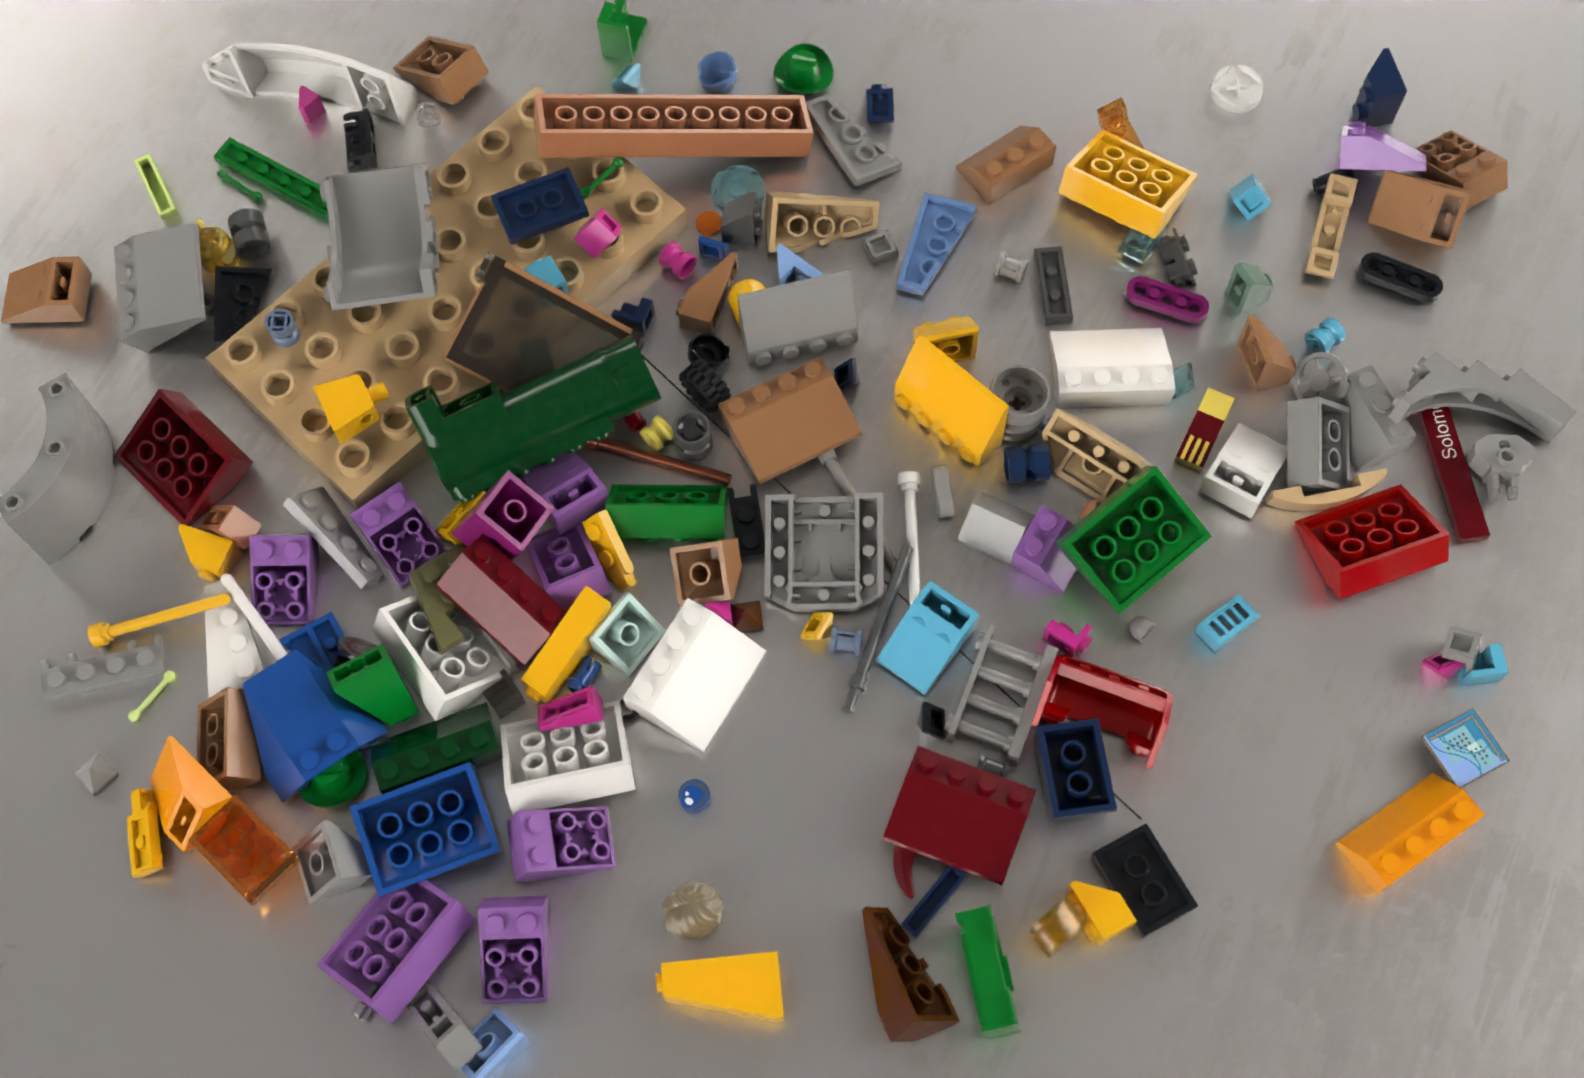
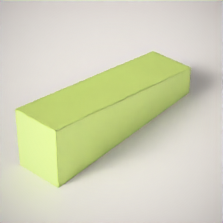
[134,154,178,220]

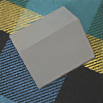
[957,492,1035,566]

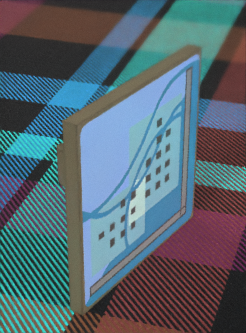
[1420,708,1510,788]

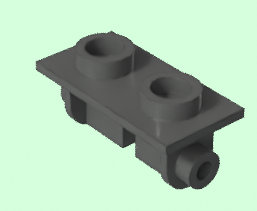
[1158,228,1198,288]

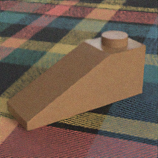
[676,252,739,334]

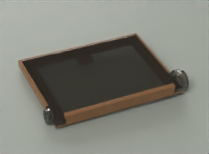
[442,251,645,392]

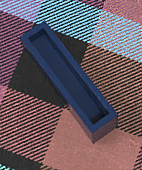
[901,866,968,938]

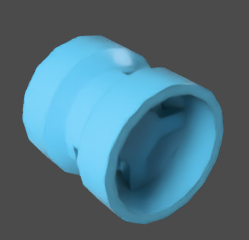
[1305,317,1346,353]

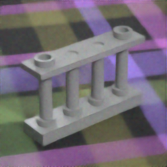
[944,624,1059,767]

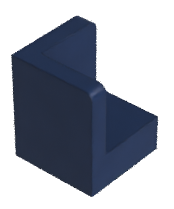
[611,297,655,337]

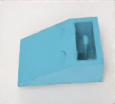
[876,581,980,695]

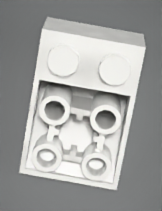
[1199,423,1287,519]

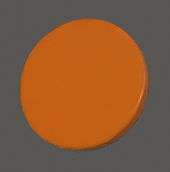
[696,211,722,236]

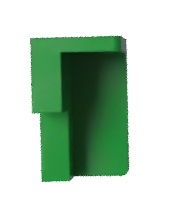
[596,0,648,62]

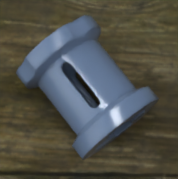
[830,625,863,656]

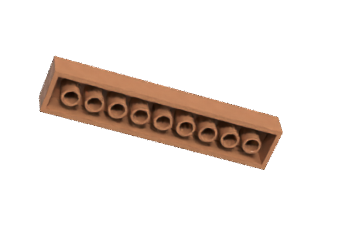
[534,94,813,158]

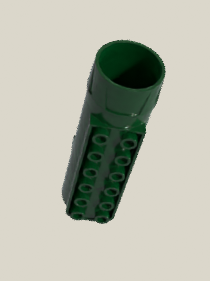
[405,334,662,503]

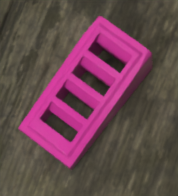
[538,685,604,731]

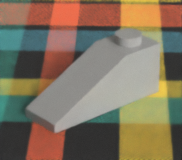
[406,980,483,1071]

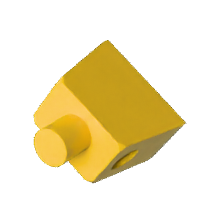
[313,374,390,444]

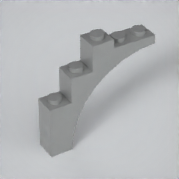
[1388,352,1577,443]

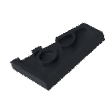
[214,266,272,346]

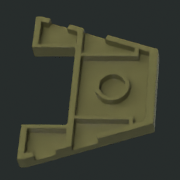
[410,544,466,655]

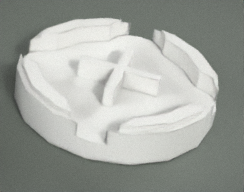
[1210,65,1264,114]

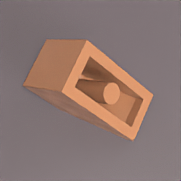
[197,505,262,549]

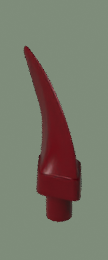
[893,845,917,899]

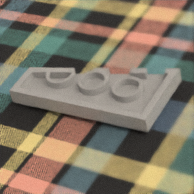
[806,94,902,187]
[283,486,384,589]

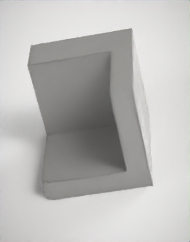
[1441,626,1482,675]

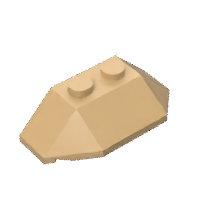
[1042,408,1153,500]

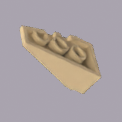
[764,191,880,253]

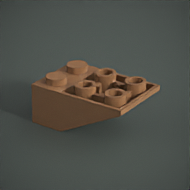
[1416,130,1508,210]
[1367,170,1471,249]
[1,257,92,323]

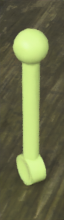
[128,670,177,722]

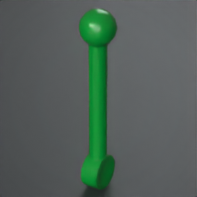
[579,157,624,199]
[217,169,262,202]

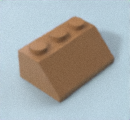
[956,126,1056,205]
[197,687,263,791]

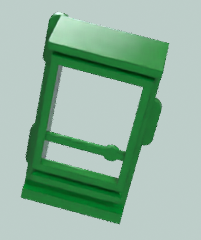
[955,905,1021,1039]

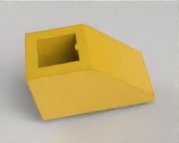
[1065,881,1137,946]

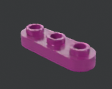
[1126,276,1209,324]

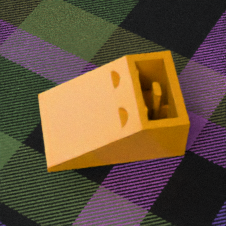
[150,736,232,852]

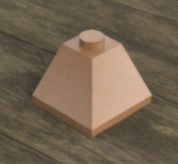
[1237,315,1296,392]
[669,538,742,607]

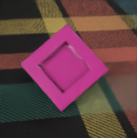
[574,207,622,258]

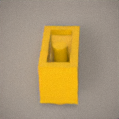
[178,524,242,582]

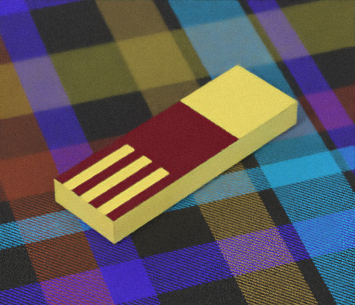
[1174,387,1235,472]

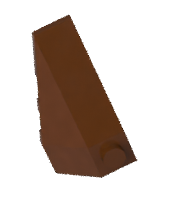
[862,907,960,1042]

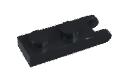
[727,484,765,562]

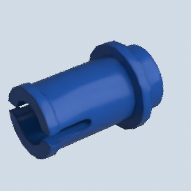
[567,656,602,693]

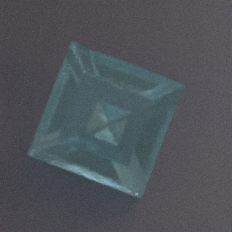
[1172,362,1195,399]

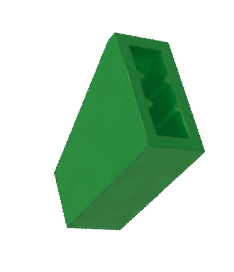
[326,643,419,726]

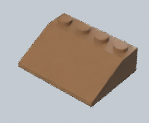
[718,356,862,484]

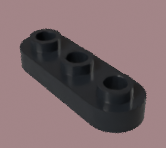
[1358,252,1443,303]

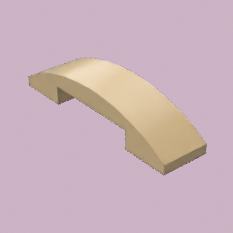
[1305,173,1358,280]
[1265,468,1388,512]

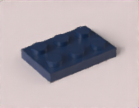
[490,167,589,245]

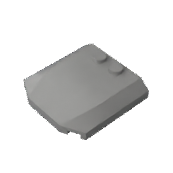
[764,492,884,612]

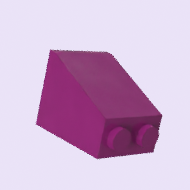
[451,470,555,560]

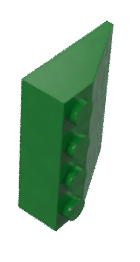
[1055,466,1212,614]

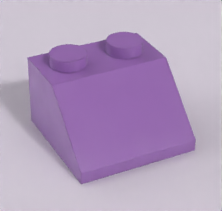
[1010,505,1077,594]

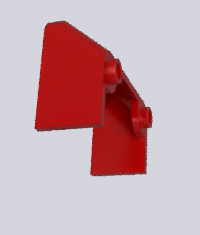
[1031,654,1173,769]

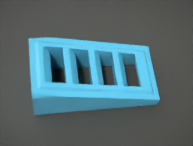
[1194,594,1260,653]

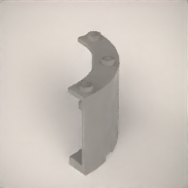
[320,163,439,311]
[0,373,115,565]

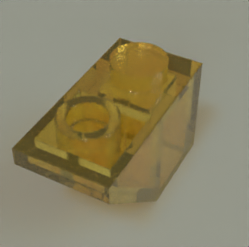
[1029,897,1087,958]

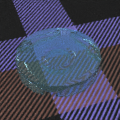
[711,165,765,212]

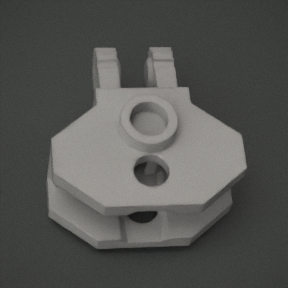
[1465,434,1535,501]

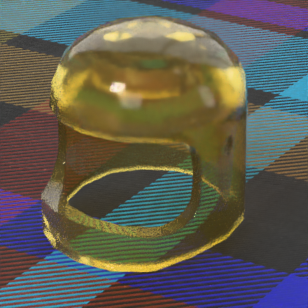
[198,225,242,274]

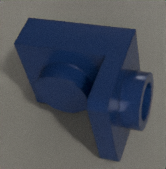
[865,84,894,123]

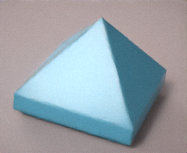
[611,63,641,89]

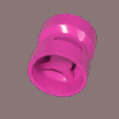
[658,241,697,279]

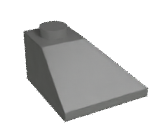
[292,820,372,905]

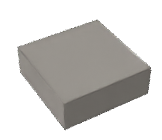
[862,230,899,266]

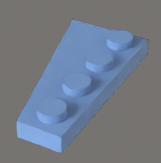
[896,193,978,296]

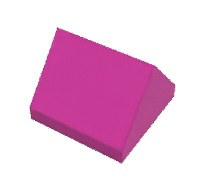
[298,86,326,124]

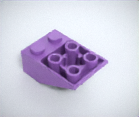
[519,451,608,534]
[349,481,448,587]
[249,533,319,625]
[507,806,616,883]
[478,896,549,1003]

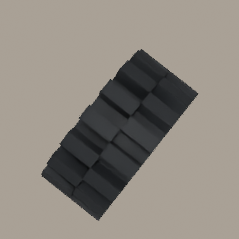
[679,359,731,413]

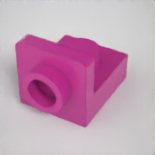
[1042,619,1092,657]

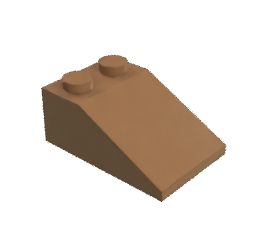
[393,36,489,105]

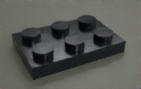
[1091,823,1198,939]

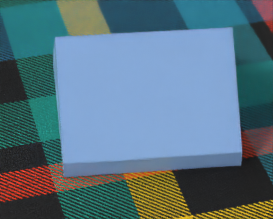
[461,1006,531,1078]

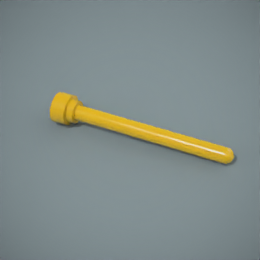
[88,593,231,648]

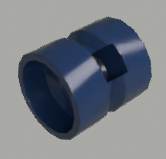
[1004,443,1050,484]

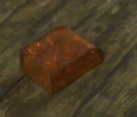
[188,794,301,906]

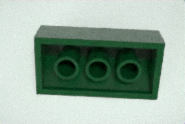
[370,702,502,794]

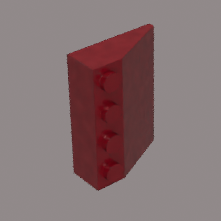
[114,389,253,526]
[882,746,1036,886]

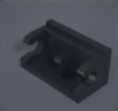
[343,108,378,172]

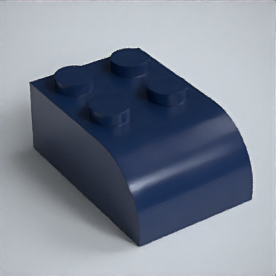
[1033,718,1117,820]

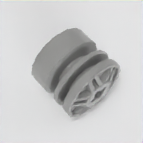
[989,365,1051,442]

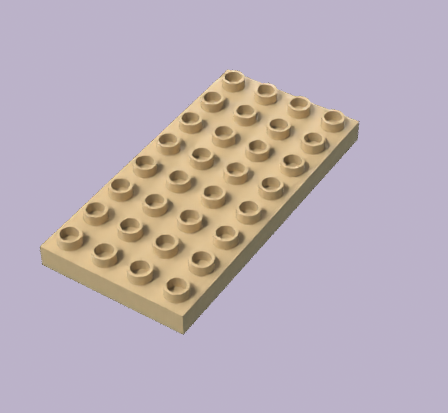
[206,86,689,510]

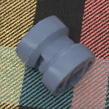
[264,308,301,348]

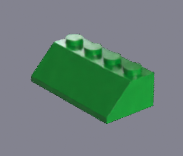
[605,484,727,542]

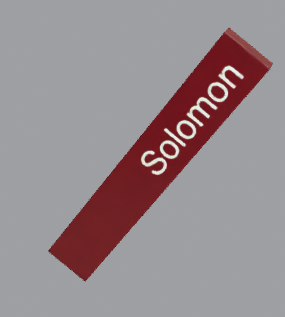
[1417,407,1490,544]

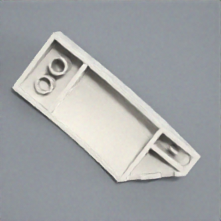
[201,43,420,127]

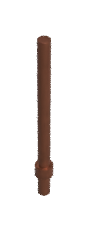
[584,438,732,485]

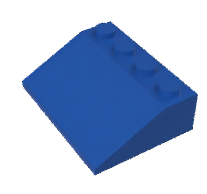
[349,762,501,897]

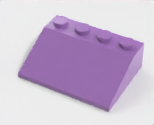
[317,880,476,1024]

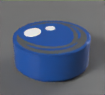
[679,779,710,812]

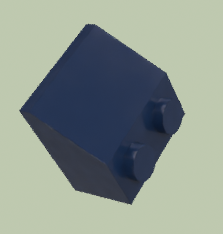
[1352,48,1407,127]

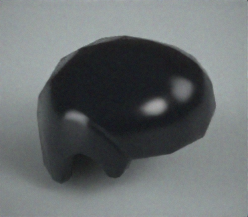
[687,334,730,373]

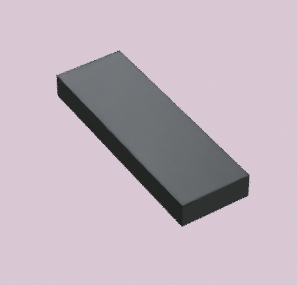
[1033,246,1073,325]

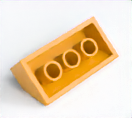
[1336,773,1485,895]

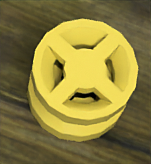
[639,415,674,452]

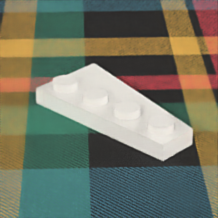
[204,576,265,699]

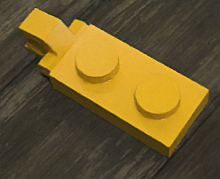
[127,788,163,878]

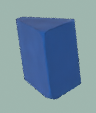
[698,236,731,261]

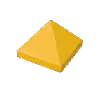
[800,612,834,640]

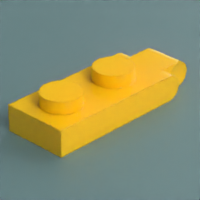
[582,509,635,591]

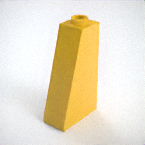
[521,586,612,703]
[656,951,784,1023]

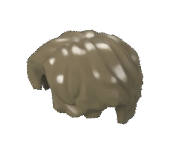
[662,882,723,939]

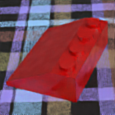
[1295,484,1450,599]

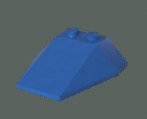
[242,650,389,803]

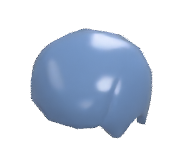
[698,52,738,93]

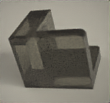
[482,669,526,719]

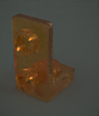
[1097,98,1144,149]

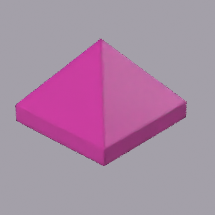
[704,601,733,626]
[1422,652,1465,680]

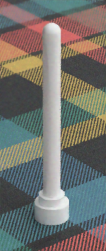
[898,471,921,606]
[221,573,288,660]

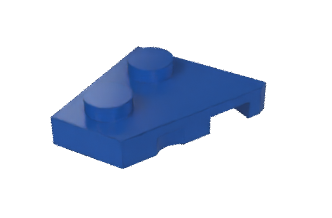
[279,612,350,672]

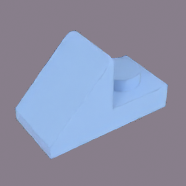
[777,243,823,285]

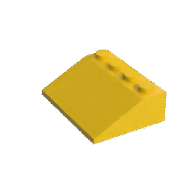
[1058,129,1198,240]
[894,334,1009,467]

